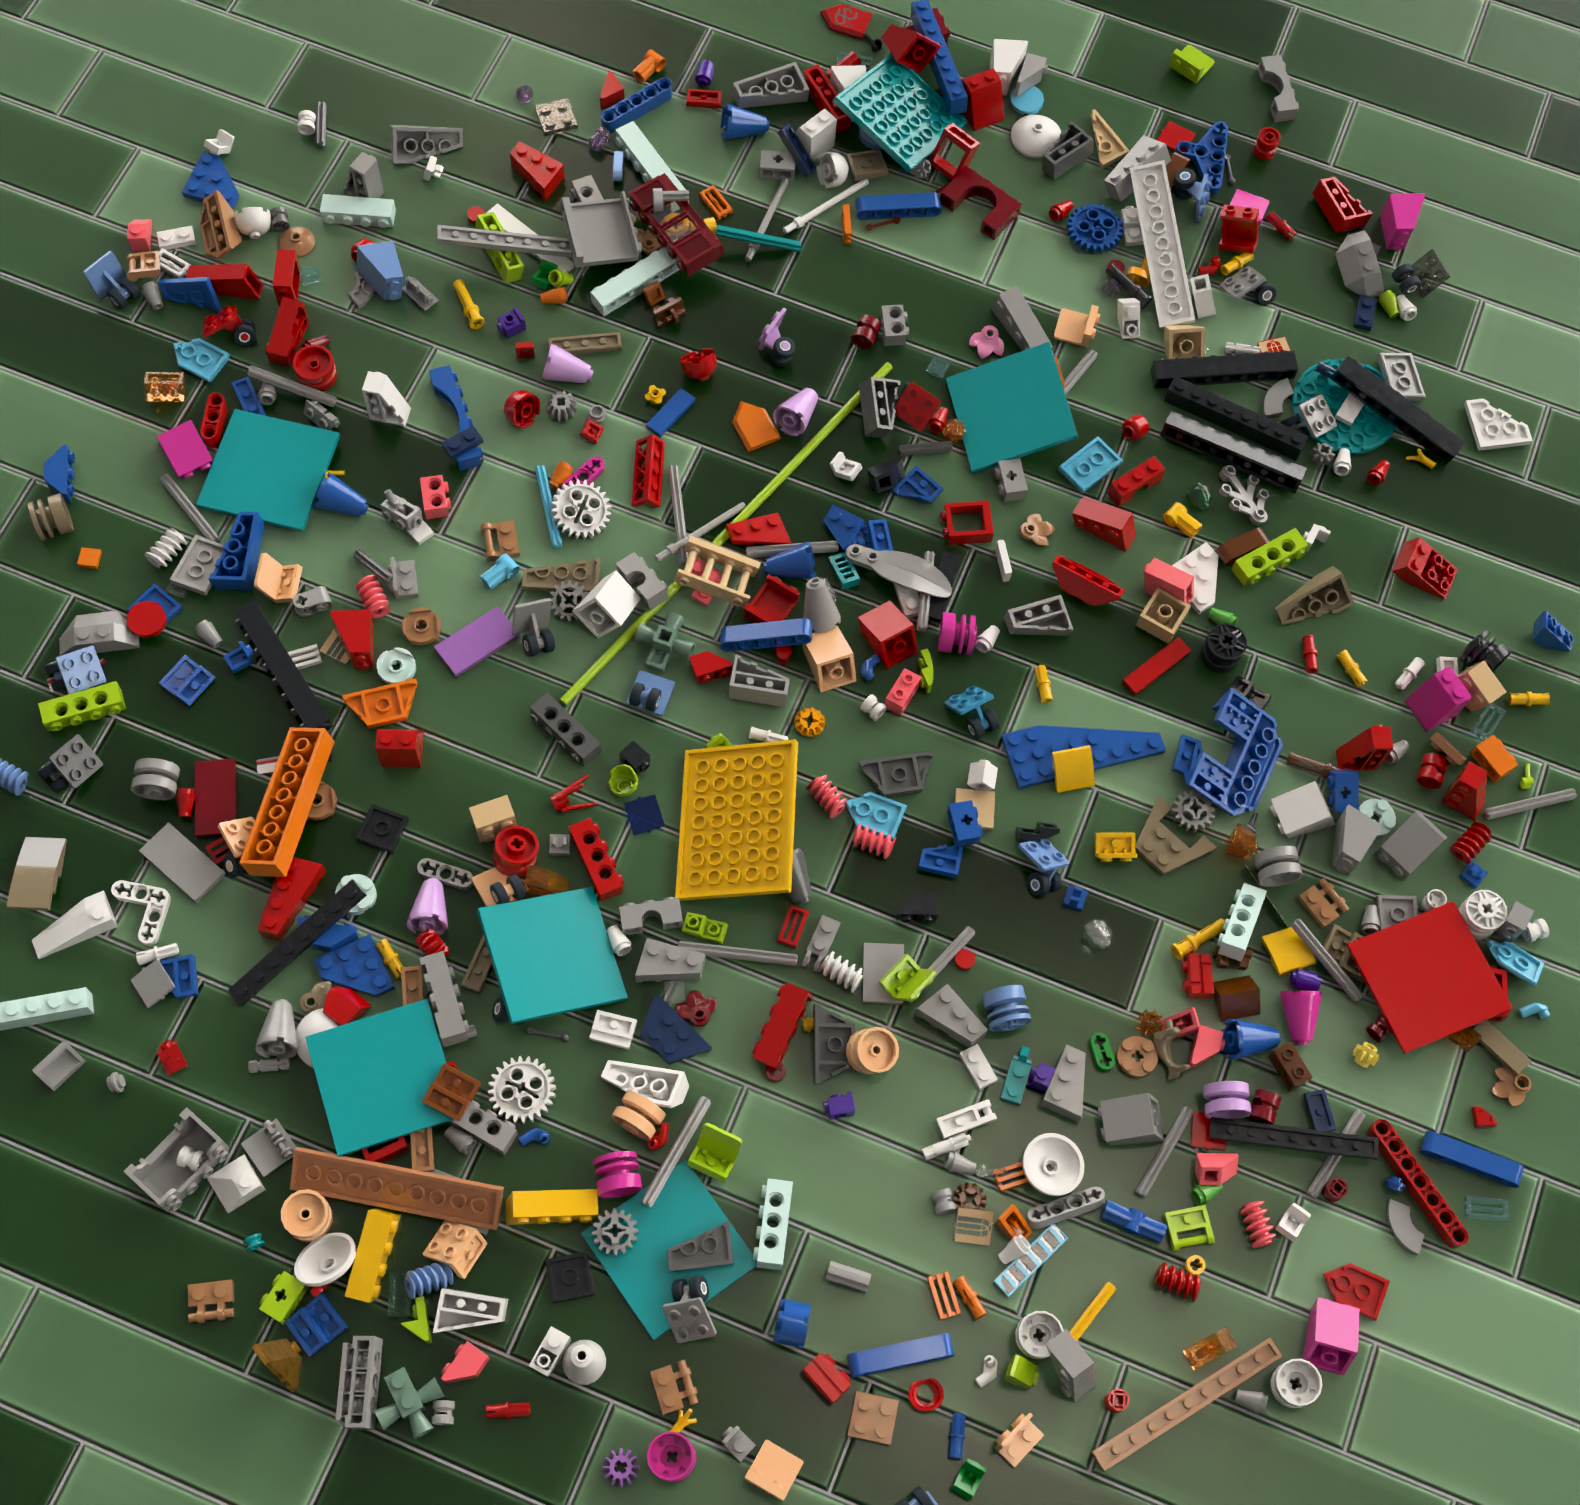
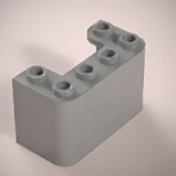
[123,1107,229,1212]

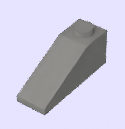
[1014,53,1048,97]

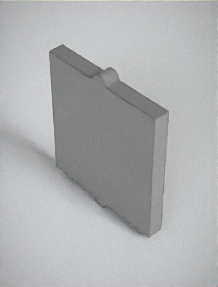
[131,959,175,1008]

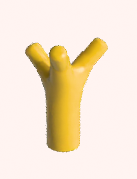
[1406,448,1436,469]
[669,1409,697,1433]

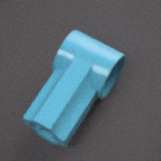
[480,554,520,590]

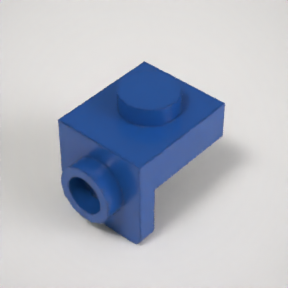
[223,641,254,674]

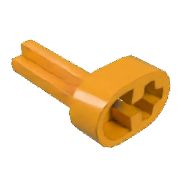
[1126,255,1151,287]

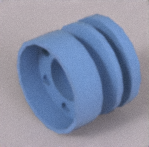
[982,985,1032,1032]

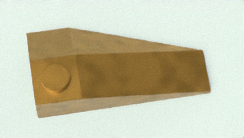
[252,1339,302,1393]

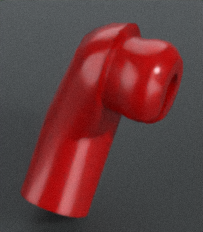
[1198,256,1221,275]

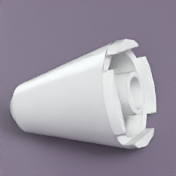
[562,1340,606,1385]

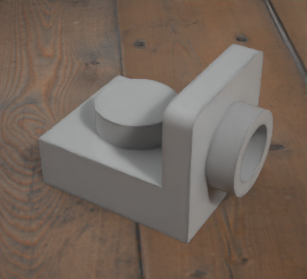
[721,1426,756,1463]

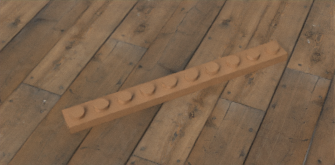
[401,966,435,1172]
[1091,1338,1282,1472]

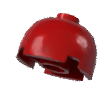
[680,348,717,381]
[504,390,540,428]

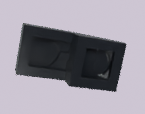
[1228,675,1271,710]
[1015,822,1060,840]

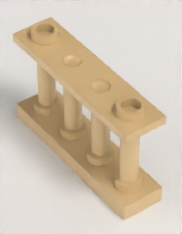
[674,535,761,608]

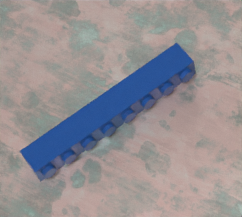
[911,0,968,115]

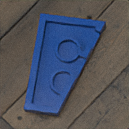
[158,277,221,312]

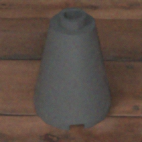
[787,848,812,906]

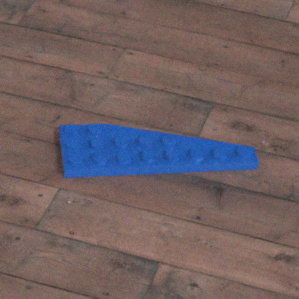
[1001,725,1166,789]

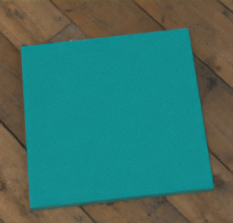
[833,53,968,173]
[946,342,1078,474]
[196,409,340,532]
[477,887,628,1024]
[305,999,455,1156]
[581,1160,757,1341]

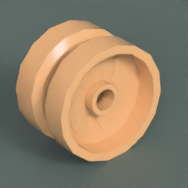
[846,1027,899,1075]
[611,1090,666,1141]
[281,1189,333,1242]

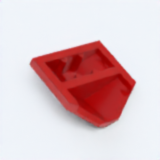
[322,986,372,1026]

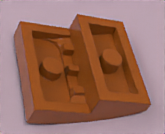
[422,1063,482,1121]

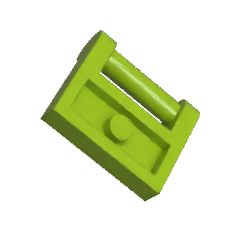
[1163,1205,1215,1251]

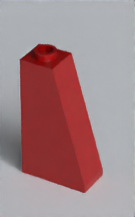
[185,263,264,300]

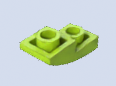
[918,648,933,693]
[682,912,728,944]

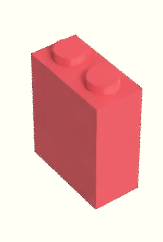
[1143,558,1194,604]

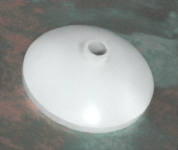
[1011,115,1061,159]
[296,1008,338,1068]
[1022,1133,1084,1196]
[294,1233,357,1287]

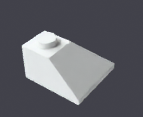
[207,1154,266,1214]

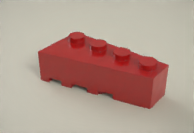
[752,982,814,1069]

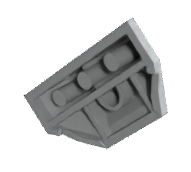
[1335,230,1384,298]
[59,611,140,656]

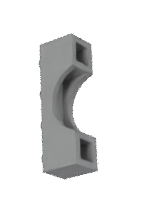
[1257,55,1299,122]

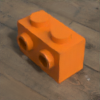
[1470,735,1518,783]

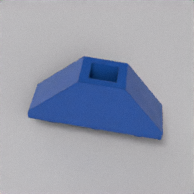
[44,445,75,503]
[1533,611,1574,652]
[296,915,360,952]

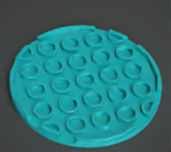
[1291,358,1396,455]

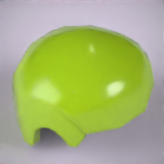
[608,764,638,797]

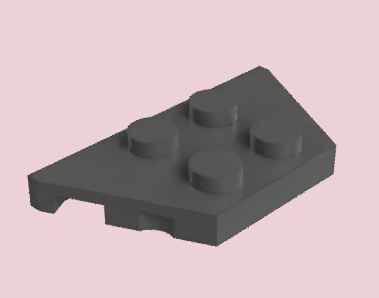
[859,751,933,797]
[813,1004,855,1084]

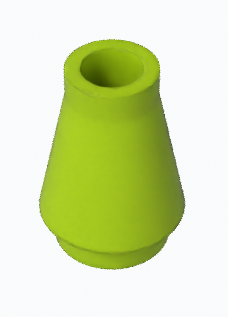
[548,269,574,287]
[1378,290,1400,318]

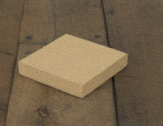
[955,788,995,831]

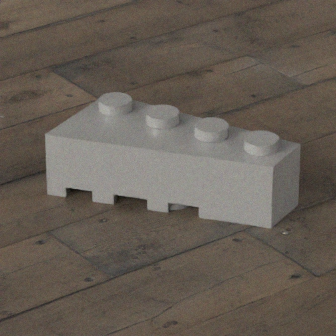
[732,62,810,108]
[1104,135,1171,202]
[990,286,1053,351]
[419,951,470,1047]

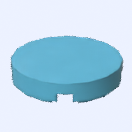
[1010,86,1044,115]

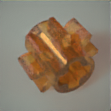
[942,419,966,442]
[1137,1009,1163,1035]

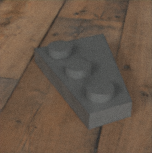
[667,1221,734,1273]

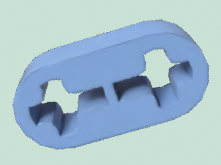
[613,151,624,182]

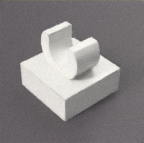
[422,156,444,181]

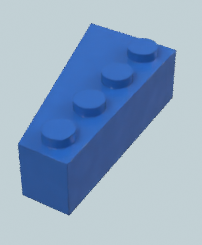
[208,512,265,590]

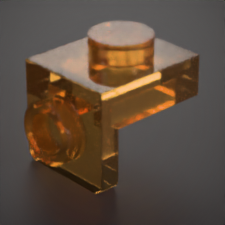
[1448,1027,1482,1052]

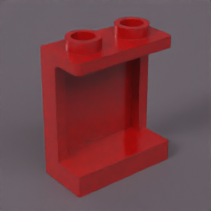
[1219,204,1259,254]
[743,575,800,623]

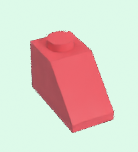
[127,219,152,252]
[1188,1025,1225,1069]

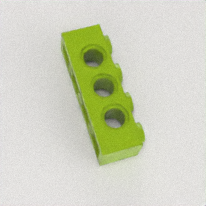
[475,212,524,284]
[1231,528,1308,586]
[38,681,126,732]

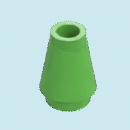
[1208,607,1237,625]
[1190,1184,1223,1205]

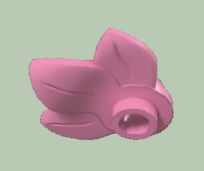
[969,325,1004,359]

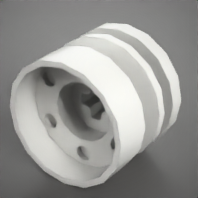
[1458,890,1507,940]
[1015,1311,1064,1359]
[1270,1359,1322,1408]

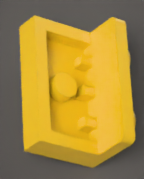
[1095,832,1137,862]

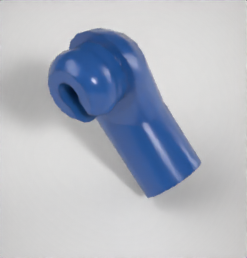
[861,654,880,681]
[518,1128,550,1146]

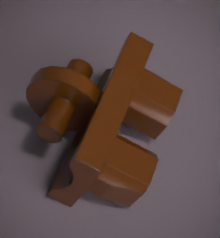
[652,297,686,328]
[1212,947,1253,971]

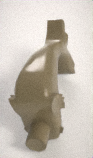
[1153,1020,1191,1080]

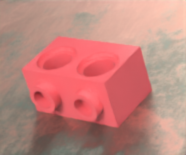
[420,475,451,519]
[885,668,921,716]

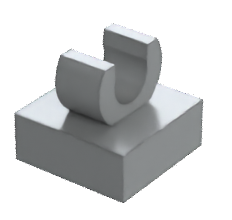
[549,834,570,856]

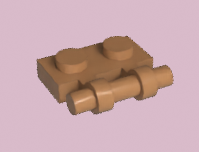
[1297,878,1350,929]
[188,1279,234,1324]
[650,1360,698,1416]

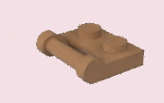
[127,251,161,282]
[480,520,520,561]

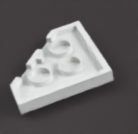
[1464,399,1533,451]
[1172,542,1218,615]

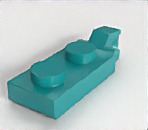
[1000,1046,1032,1106]

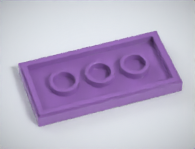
[434,606,520,677]

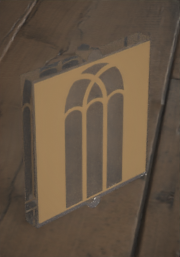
[319,628,350,666]
[953,1206,994,1246]

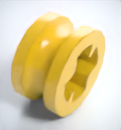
[1185,1255,1206,1276]

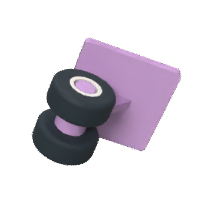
[758,307,795,367]

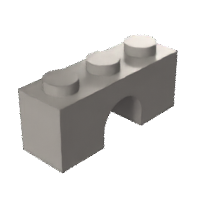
[616,552,668,610]
[619,897,683,936]

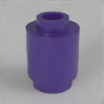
[695,60,714,87]
[1289,969,1321,991]

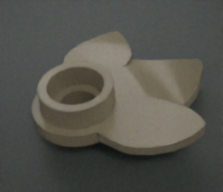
[300,982,332,1013]

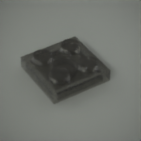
[535,98,578,137]

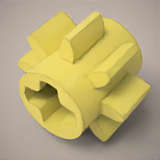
[1353,1042,1379,1068]

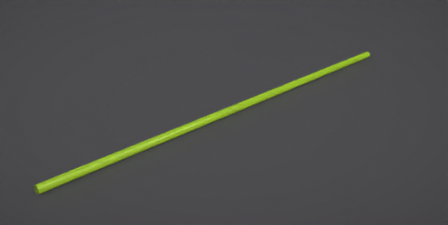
[559,362,893,706]

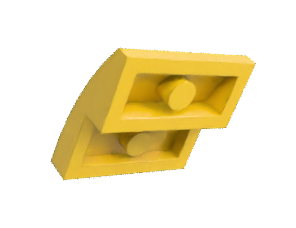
[1052,745,1095,793]
[1261,927,1316,976]

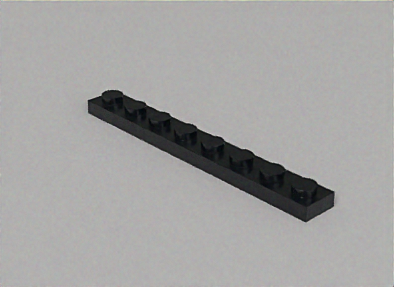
[228,879,367,1006]
[1209,1117,1379,1160]

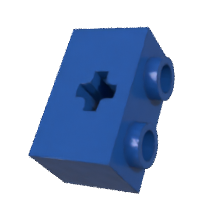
[1327,770,1359,812]
[946,800,983,848]

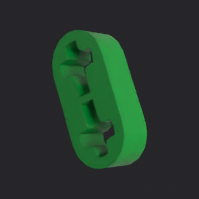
[1089,1032,1115,1072]

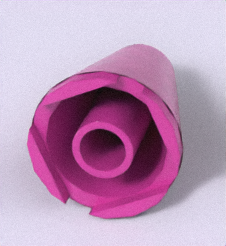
[1280,991,1322,1046]

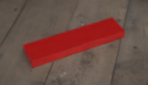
[1122,637,1192,696]

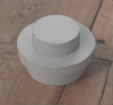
[588,405,606,423]
[107,1072,126,1093]

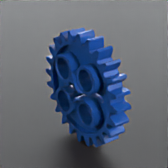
[1066,202,1124,254]

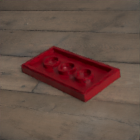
[195,758,237,838]

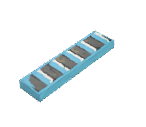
[993,1224,1068,1298]

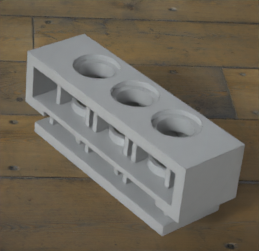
[336,1336,383,1430]

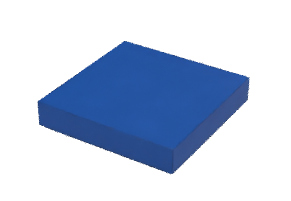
[127,583,183,624]

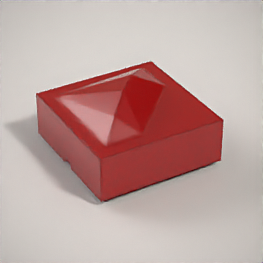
[515,342,535,358]
[579,418,604,444]

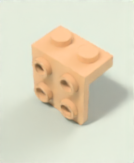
[1054,305,1100,348]
[254,553,303,603]

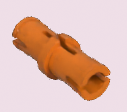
[953,1276,987,1320]

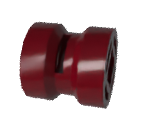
[1366,1014,1391,1043]
[1322,1178,1348,1202]

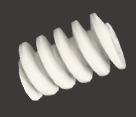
[145,528,188,569]
[818,951,863,993]

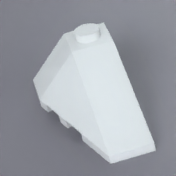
[32,890,118,959]
[601,1060,689,1108]

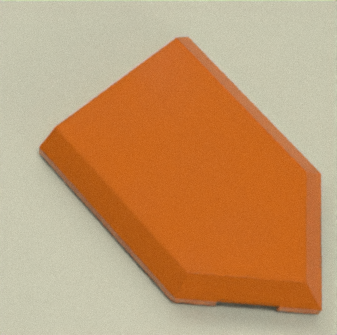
[732,401,781,452]

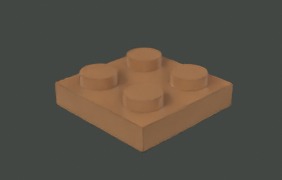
[1430,733,1467,765]
[847,1391,899,1446]

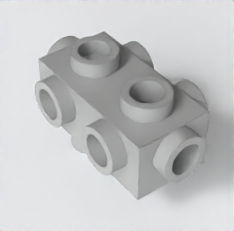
[380,489,423,531]

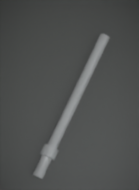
[745,178,789,262]
[654,502,746,563]

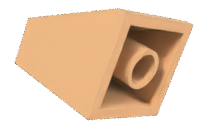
[803,625,856,692]

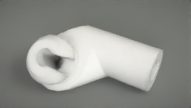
[975,1355,998,1388]

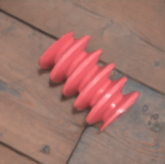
[356,575,391,618]
[806,775,847,818]
[852,822,896,859]
[1240,1201,1276,1249]

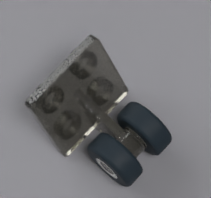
[1391,249,1450,298]

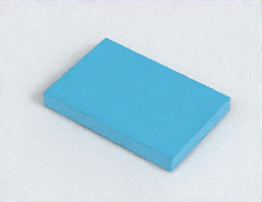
[1058,436,1123,494]

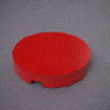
[127,601,167,638]

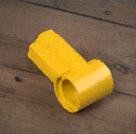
[1163,502,1202,538]

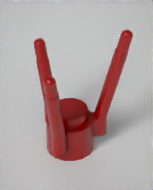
[550,774,597,813]

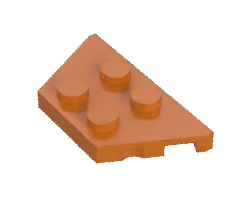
[342,678,417,729]

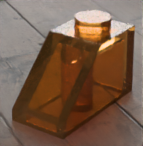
[1226,823,1258,860]
[524,865,570,896]
[1183,1326,1238,1370]

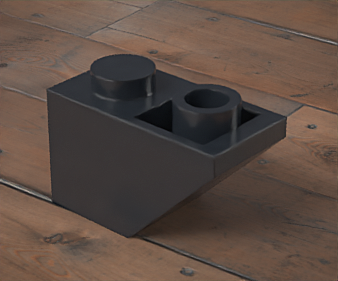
[867,458,905,493]
[896,891,938,923]

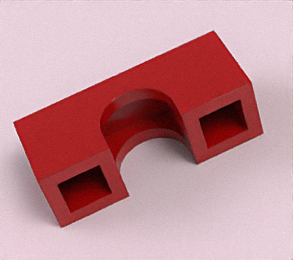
[1107,456,1166,507]

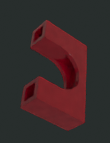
[940,166,1022,240]

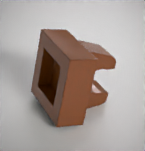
[642,281,666,306]

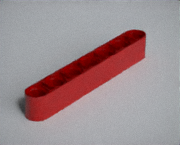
[1368,1119,1469,1249]

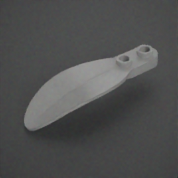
[846,544,952,598]

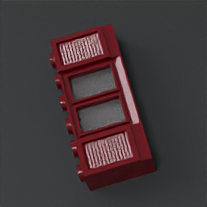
[629,173,724,276]

